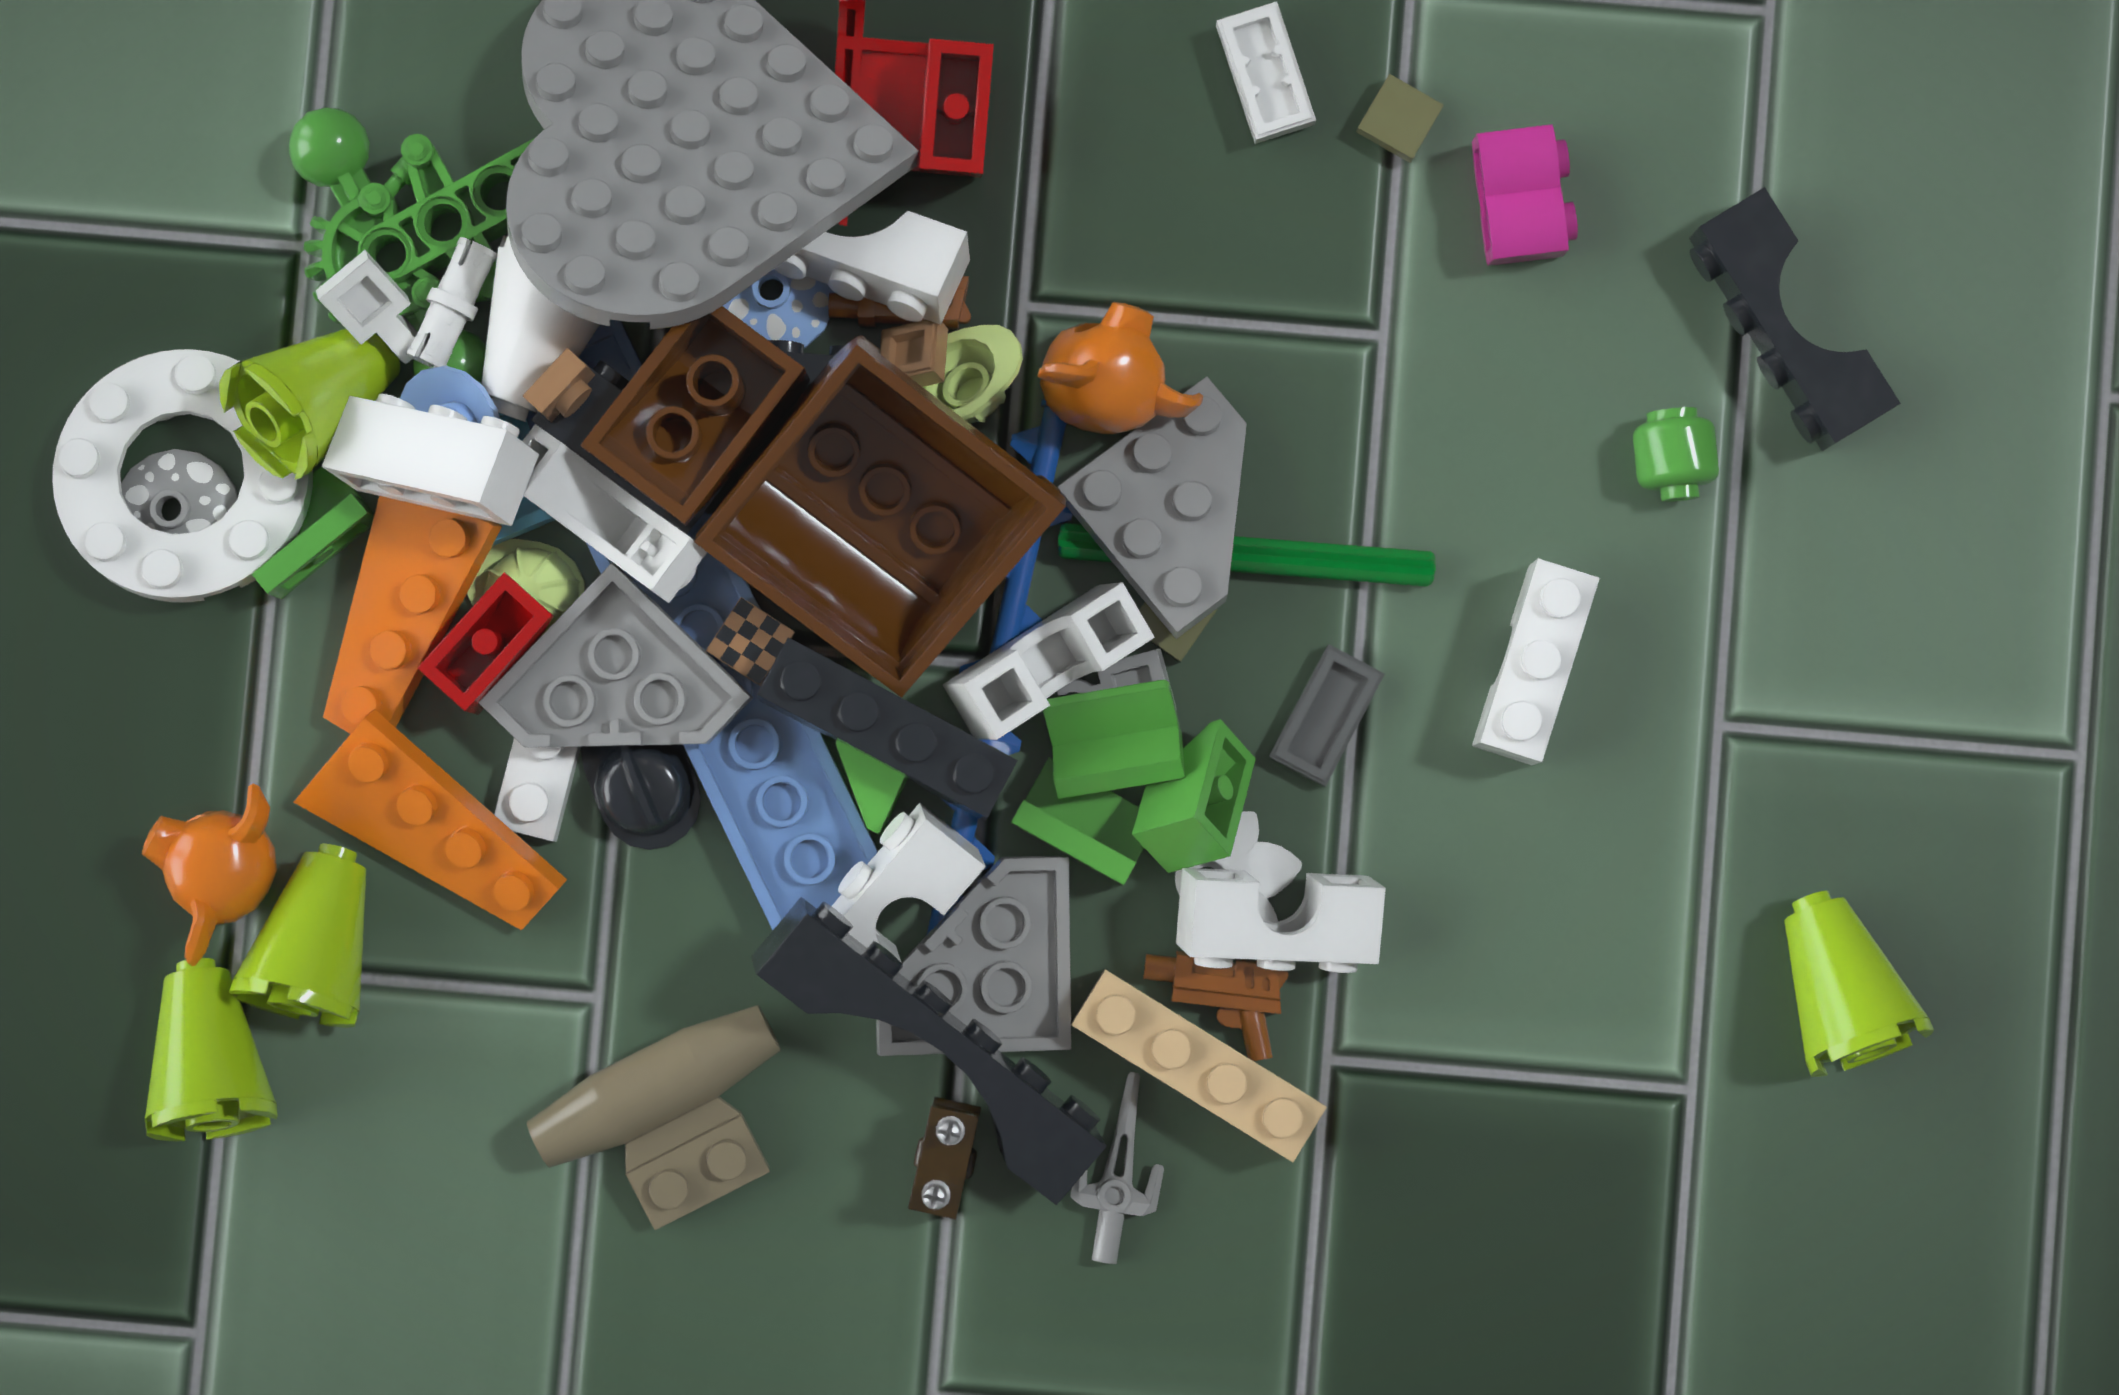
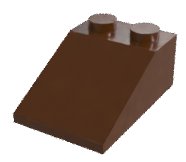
[581,306,810,525]

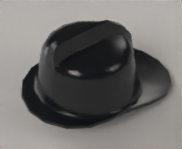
[581,744,701,850]

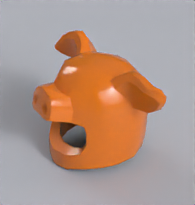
[1038,302,1204,434]
[142,783,277,966]

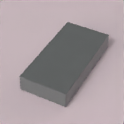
[1269,644,1385,787]

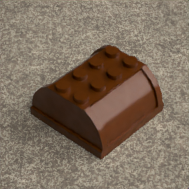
[694,336,1066,698]

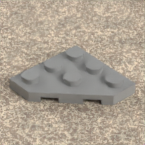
[1058,376,1247,639]
[478,563,754,747]
[876,855,1071,1056]

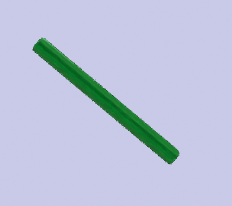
[1057,523,1436,587]

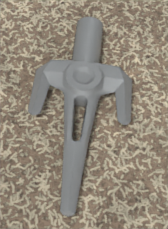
[1070,1072,1164,1264]

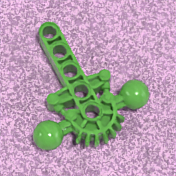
[289,107,536,384]

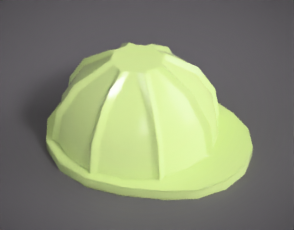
[923,325,1023,424]
[467,539,585,636]

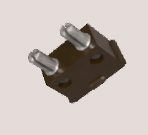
[908,1097,981,1220]

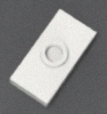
[1216,1,1316,144]

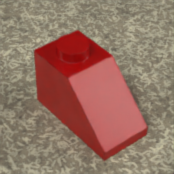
[417,572,554,715]

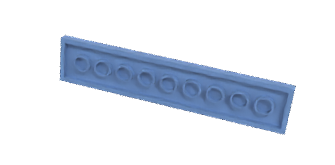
[526,320,878,930]

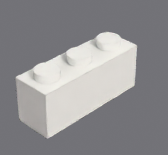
[322,394,539,526]

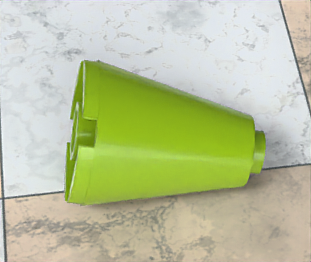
[219,328,400,479]
[229,843,366,1028]
[1784,890,1934,1077]
[145,958,278,1141]

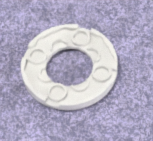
[52,349,313,602]

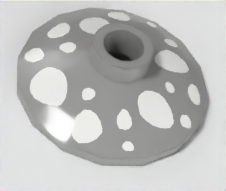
[121,449,238,535]

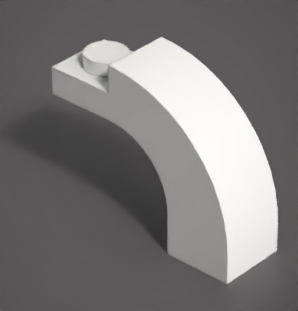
[523,424,707,603]

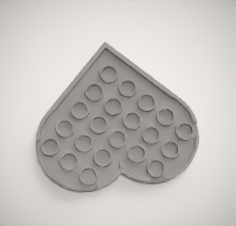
[506,0,919,329]

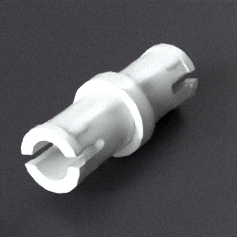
[406,237,497,368]

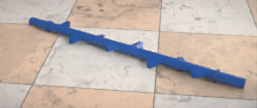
[926,399,1072,935]

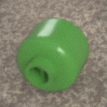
[1633,407,1719,502]

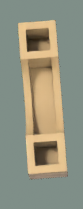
[1071,969,1327,1162]

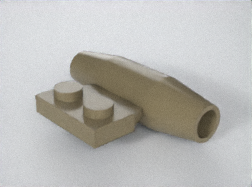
[527,1005,781,1230]

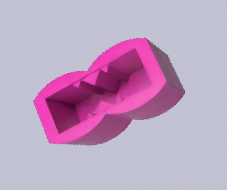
[1472,124,1578,266]

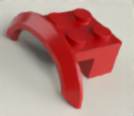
[835,0,994,226]

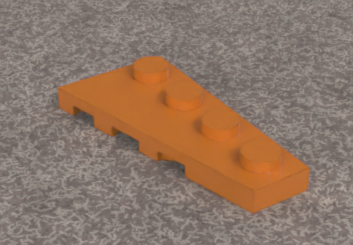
[323,496,502,734]
[293,709,567,930]

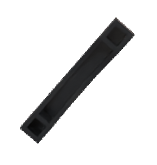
[751,897,1107,1206]

